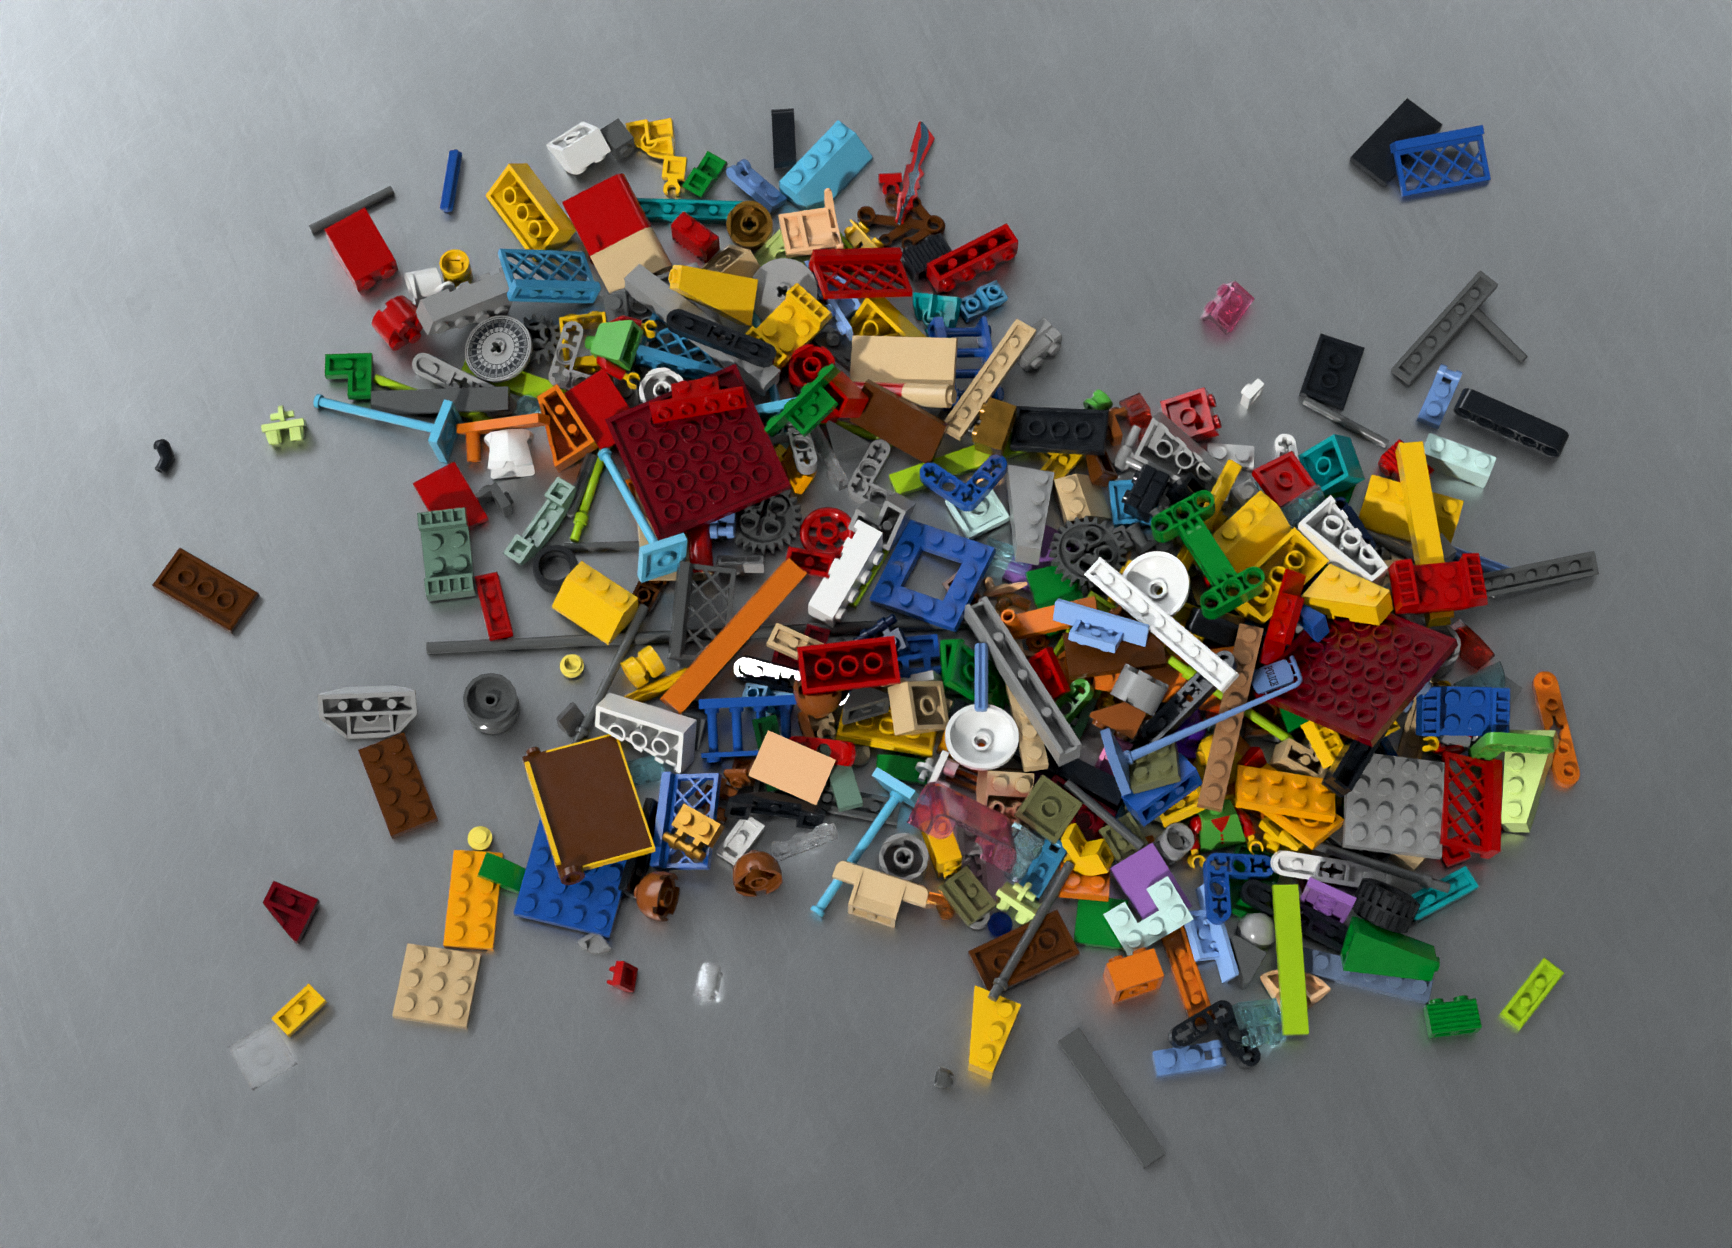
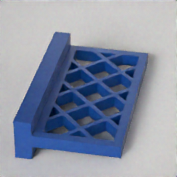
[1390,125,1491,197]
[650,771,722,872]

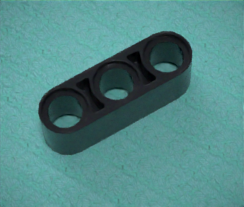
[771,108,796,169]

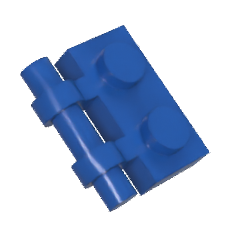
[897,634,941,678]

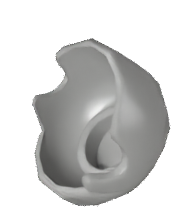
[1236,913,1276,950]

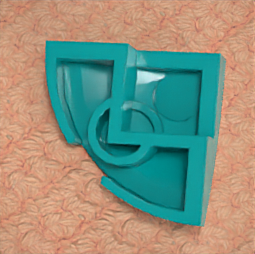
[913,292,962,338]

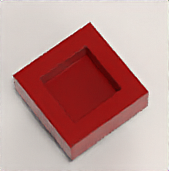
[1442,835,1471,868]

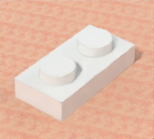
[1206,443,1254,471]
[716,815,765,865]

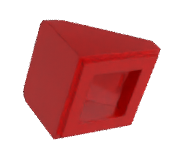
[1236,747,1267,768]

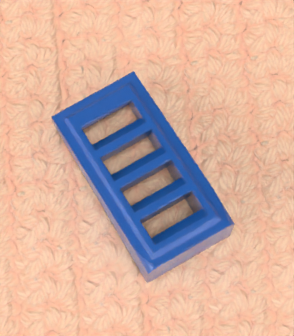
[1298,604,1330,642]

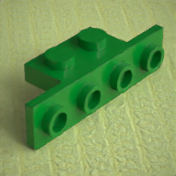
[764,363,841,437]

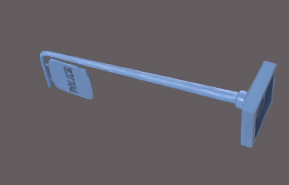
[1100,655,1303,796]

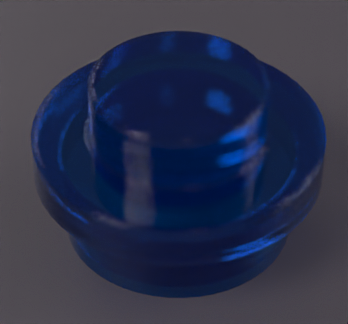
[988,912,1013,937]

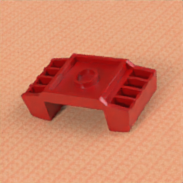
[1388,553,1488,614]

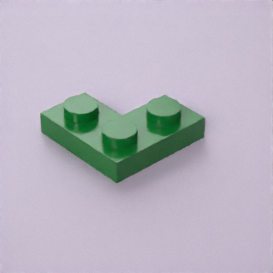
[325,353,373,400]

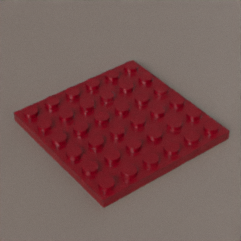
[605,364,792,541]
[1251,613,1458,747]

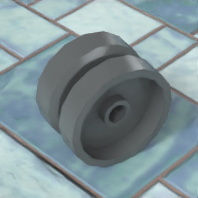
[463,673,520,735]

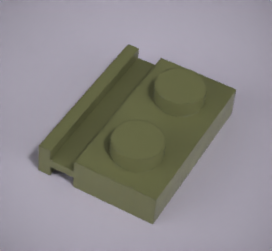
[1098,812,1149,863]
[938,866,997,928]

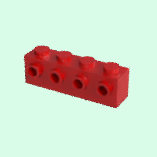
[926,223,1018,294]

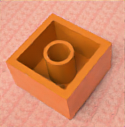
[1103,947,1164,1004]

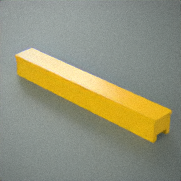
[1395,441,1454,628]

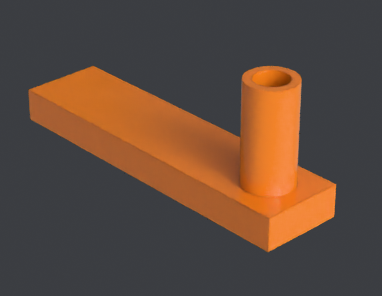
[456,413,550,462]
[1001,596,1098,640]

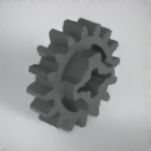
[523,314,561,364]

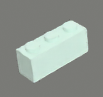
[1424,433,1497,489]

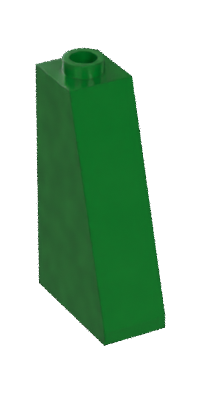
[1340,916,1440,981]

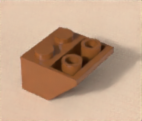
[1089,702,1147,741]

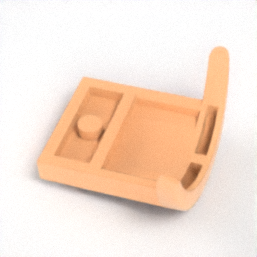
[778,188,844,258]

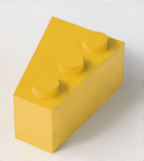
[1302,564,1393,625]
[968,985,1021,1080]

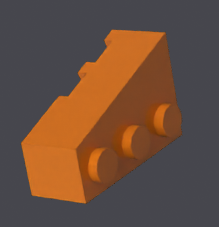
[537,384,599,473]

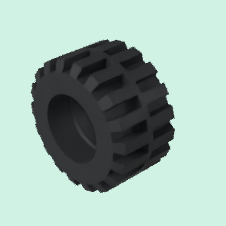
[1352,878,1420,933]

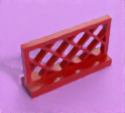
[808,247,913,299]
[1440,751,1503,859]

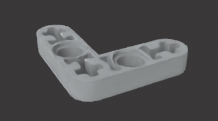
[549,321,592,391]
[762,421,817,475]
[847,439,894,509]

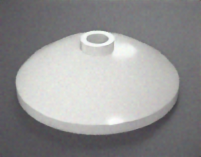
[1122,551,1190,617]
[945,704,1019,771]

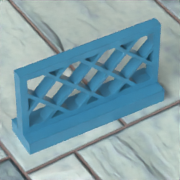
[498,248,601,304]
[636,313,724,380]

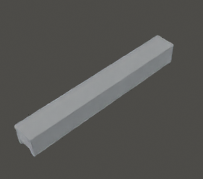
[624,264,781,397]
[964,596,1081,767]

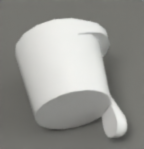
[404,267,455,307]

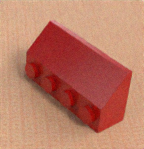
[797,636,901,695]

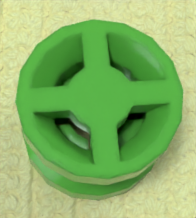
[1083,389,1113,410]

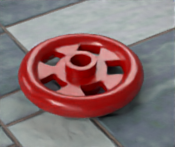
[800,507,855,559]

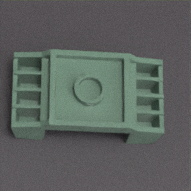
[417,507,476,602]

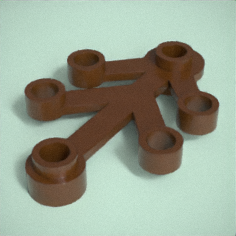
[857,194,945,250]

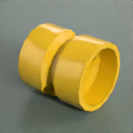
[439,249,473,288]
[620,645,666,689]

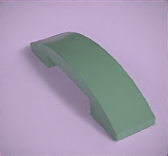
[503,476,577,565]

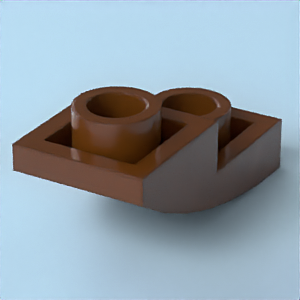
[632,581,669,613]

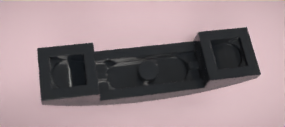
[724,792,825,830]

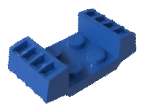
[1416,686,1511,736]

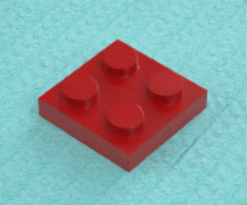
[1251,451,1318,509]

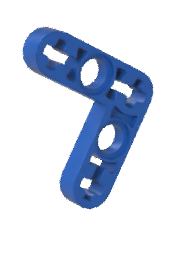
[920,454,1007,511]
[1203,853,1274,925]

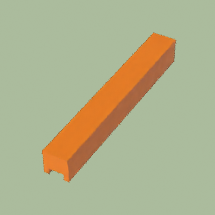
[659,558,807,715]

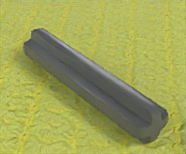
[565,453,598,518]

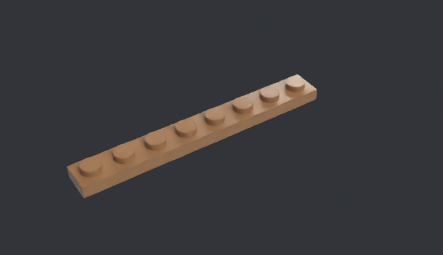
[1197,623,1264,812]

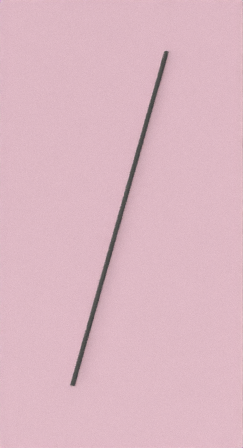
[426,604,1239,654]

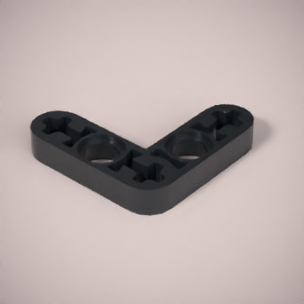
[1168,1000,1261,1068]

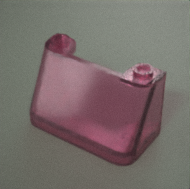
[907,782,1017,874]

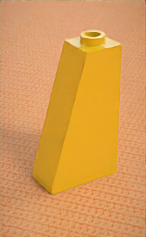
[668,265,758,326]

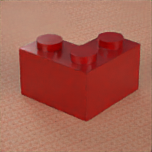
[820,371,869,423]

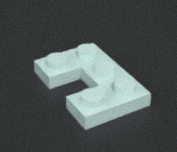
[1103,876,1193,956]

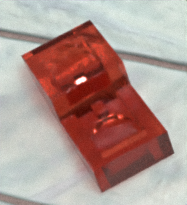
[1119,392,1153,443]
[1450,619,1495,670]

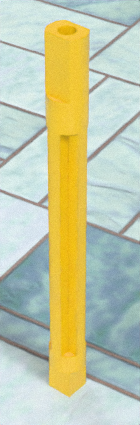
[1157,460,1242,595]

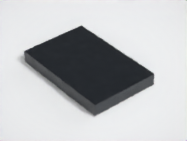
[1299,334,1365,410]

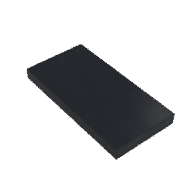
[1350,98,1443,187]
[1010,406,1110,456]

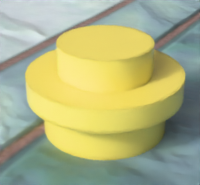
[560,654,584,678]
[468,826,493,851]

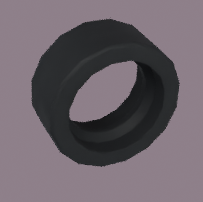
[533,545,578,593]

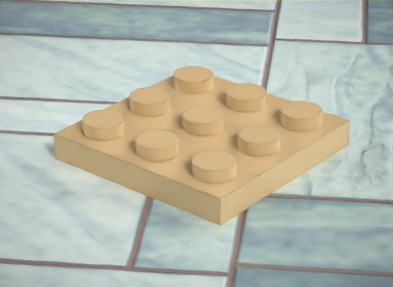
[392,943,482,1029]

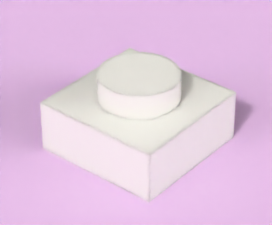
[1240,378,1265,409]

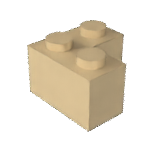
[1269,735,1328,778]

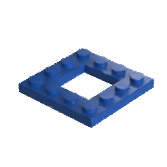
[869,519,996,633]

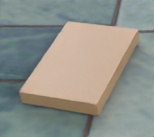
[748,730,836,805]

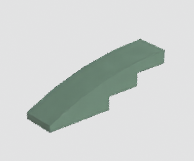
[813,725,863,812]

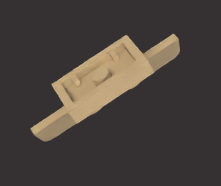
[832,860,929,928]

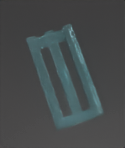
[986,537,1030,577]

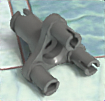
[1125,503,1200,580]

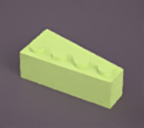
[1501,730,1559,833]

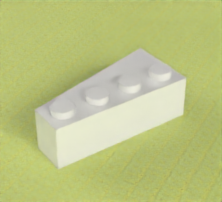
[1297,495,1388,586]
[808,520,884,628]
[595,693,697,774]

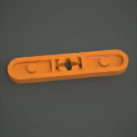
[1532,671,1580,788]

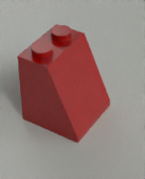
[324,207,398,292]

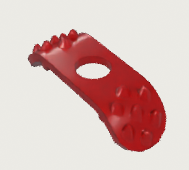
[789,736,856,766]

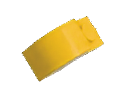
[1061,823,1115,876]

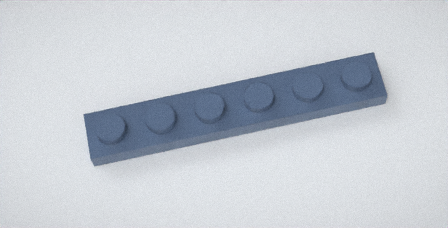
[1303,947,1434,1005]

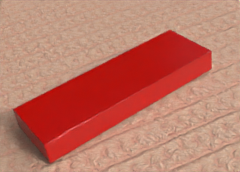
[474,572,513,641]

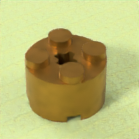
[726,201,773,250]

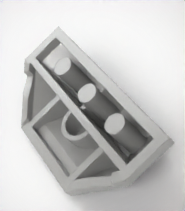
[317,685,417,739]

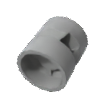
[1153,823,1195,865]

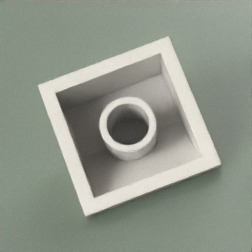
[546,121,611,175]

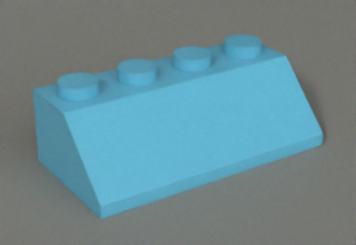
[779,120,873,211]

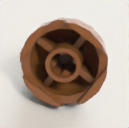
[793,680,842,718]
[733,850,782,897]
[634,871,680,922]

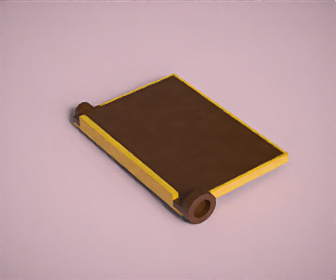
[522,734,655,885]

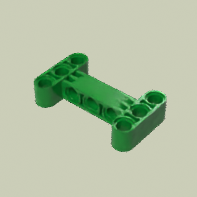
[1151,490,1265,620]

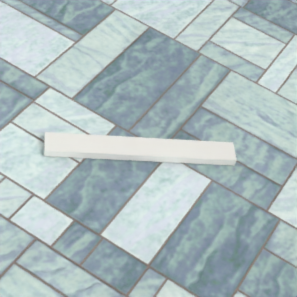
[1084,557,1239,693]

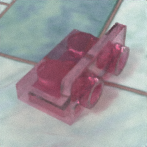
[1201,281,1255,334]

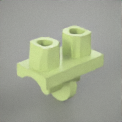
[261,405,307,445]
[995,881,1041,925]

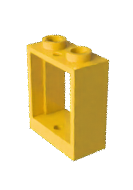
[559,311,606,375]
[918,803,962,879]

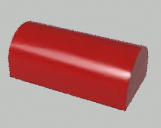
[786,546,836,579]

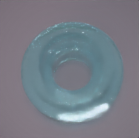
[517,395,540,415]

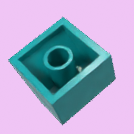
[1298,434,1365,498]

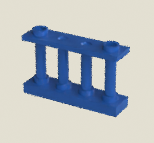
[927,316,1004,411]
[699,695,797,763]

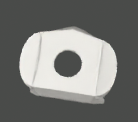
[484,429,535,480]

